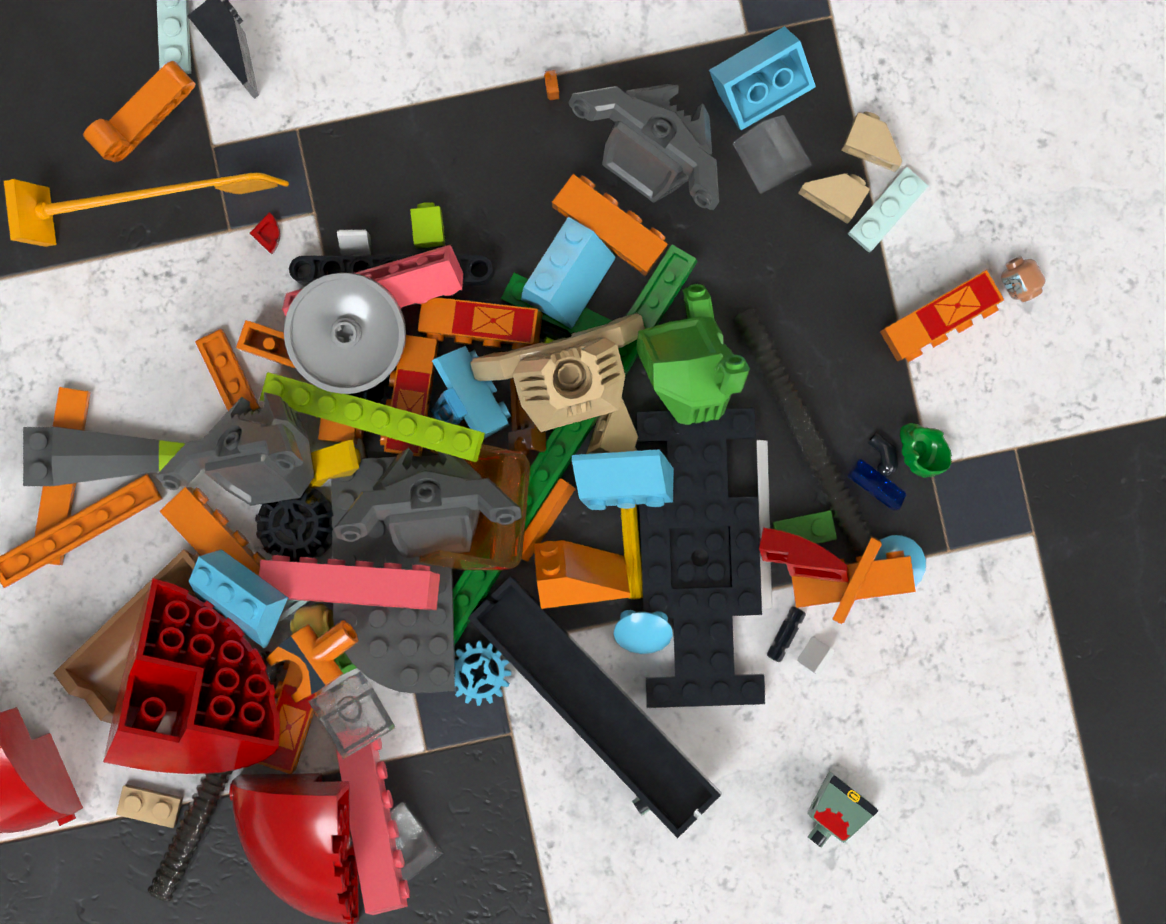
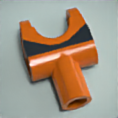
[266,620,359,703]

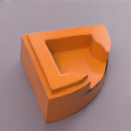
[544,70,559,100]

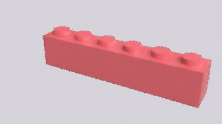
[282,245,464,316]
[259,555,440,610]
[333,725,410,915]

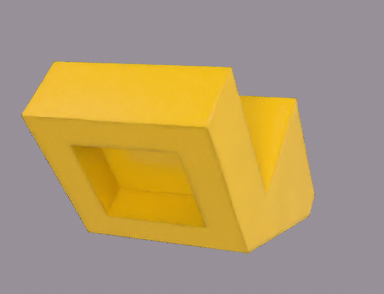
[309,440,361,488]

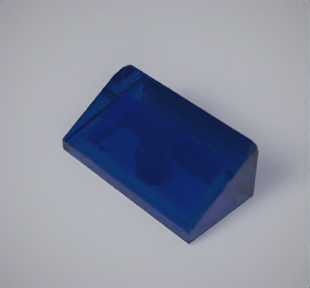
[847,459,906,510]

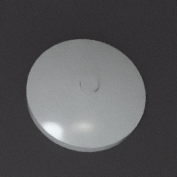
[284,272,406,394]

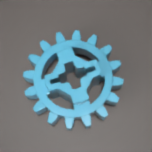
[455,640,512,706]

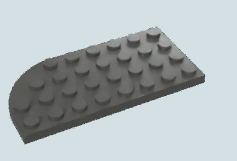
[331,455,456,693]

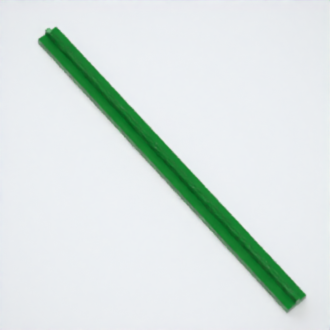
[453,245,698,646]

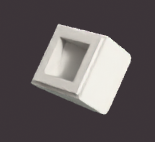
[337,230,370,256]
[797,638,834,675]

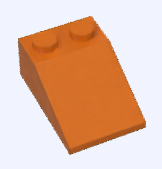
[534,540,630,609]

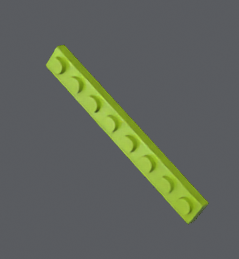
[259,372,485,462]

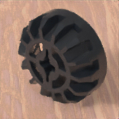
[255,486,334,562]

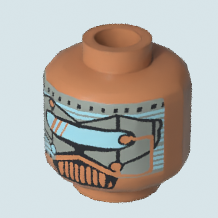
[1001,256,1046,302]

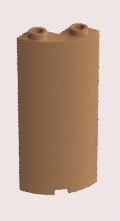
[53,549,201,723]

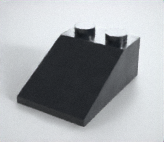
[187,0,259,99]

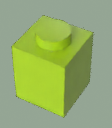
[410,203,446,249]

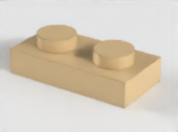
[116,784,183,828]

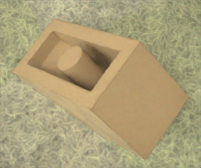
[841,112,902,172]
[798,174,870,224]
[586,398,638,454]

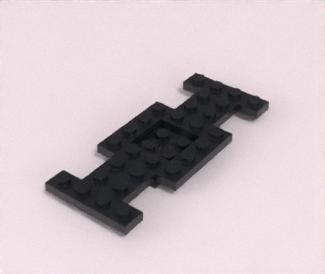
[636,408,765,708]

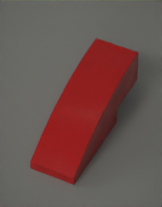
[759,527,850,583]

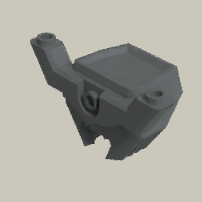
[568,84,719,210]
[156,392,314,506]
[334,448,522,559]

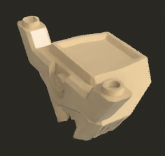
[470,313,645,432]

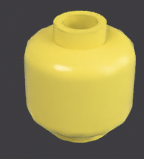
[290,604,334,637]

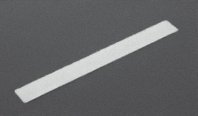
[757,440,772,610]

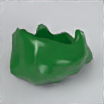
[899,423,952,478]

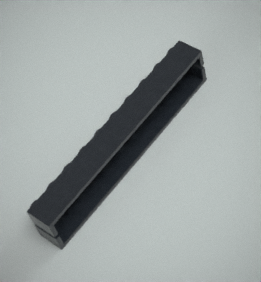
[468,576,722,839]

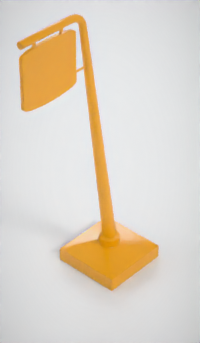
[4,173,289,247]

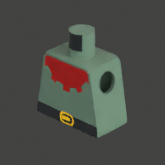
[807,771,879,848]

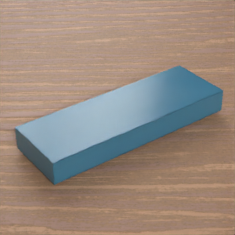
[431,387,468,425]

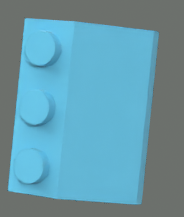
[709,26,816,130]
[521,217,616,329]
[432,346,511,440]
[572,449,674,510]
[189,550,288,648]

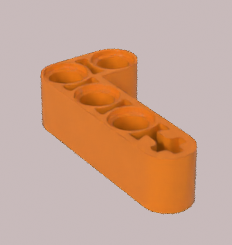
[83,61,195,162]

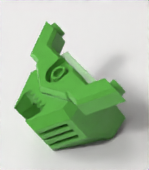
[636,284,750,425]

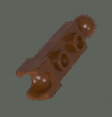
[508,378,546,456]

